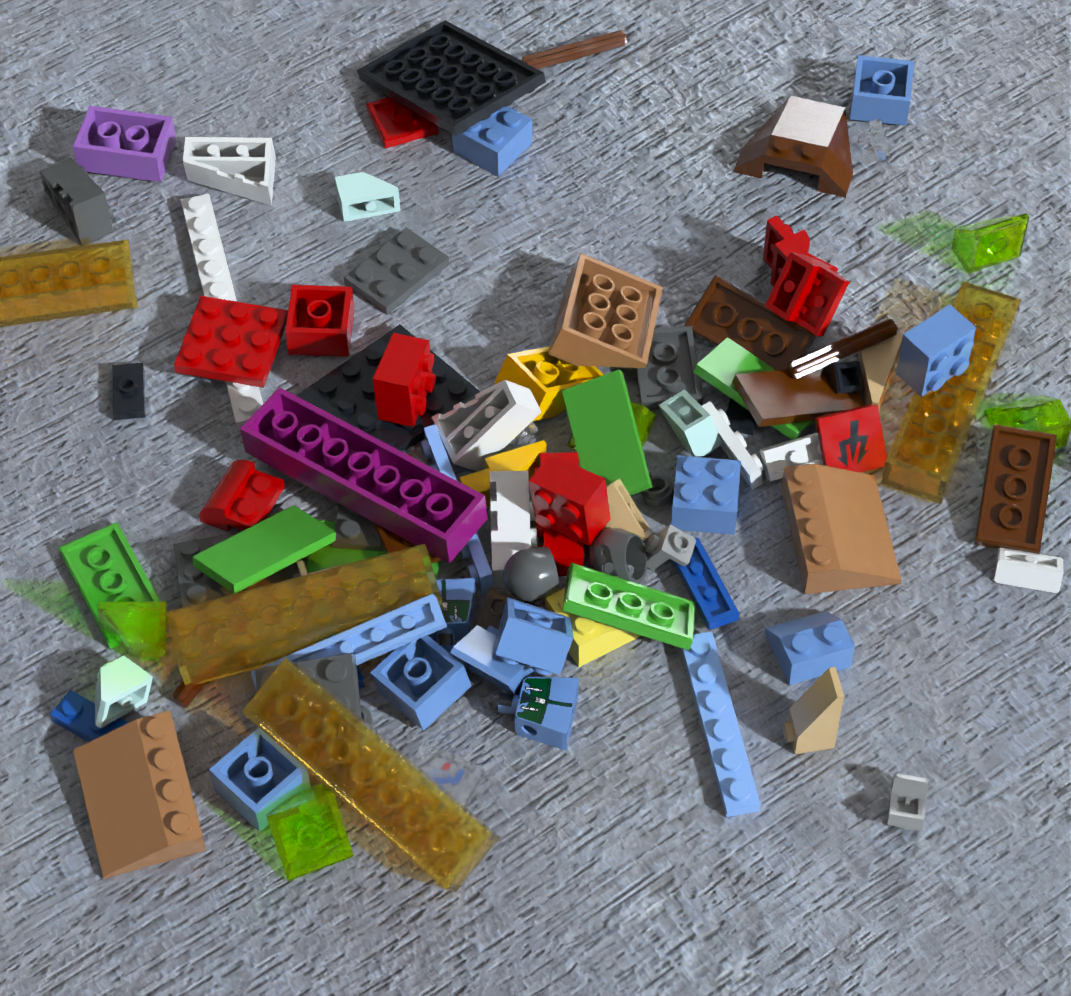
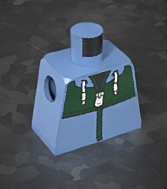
[412,578,476,654]
[498,677,579,750]

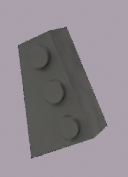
[40,158,114,246]

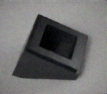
[823,361,864,394]

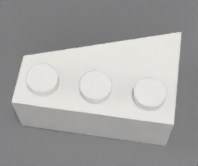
[183,137,276,206]
[432,380,541,472]
[489,470,537,588]

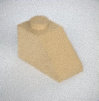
[602,478,652,541]

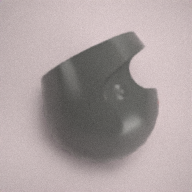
[588,528,647,584]
[503,547,560,601]

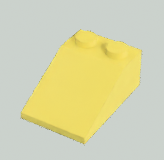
[545,576,641,667]

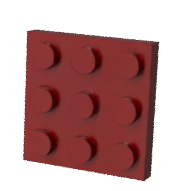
[174,295,288,388]

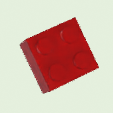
[285,285,355,357]
[373,333,436,427]
[529,454,611,546]

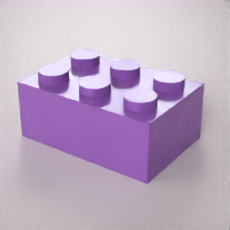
[73,106,177,182]

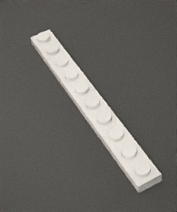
[181,194,263,430]

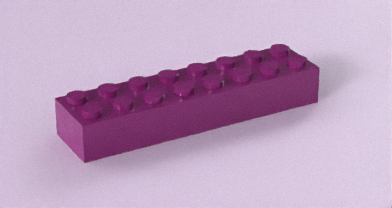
[240,387,487,564]

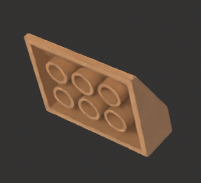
[548,253,663,368]
[781,464,901,594]
[73,710,206,879]

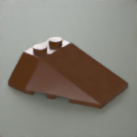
[734,96,853,198]

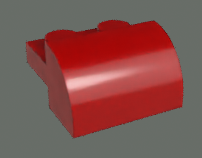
[763,215,810,287]
[764,252,850,336]
[199,460,285,532]

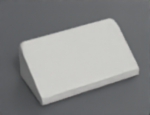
[994,547,1063,593]

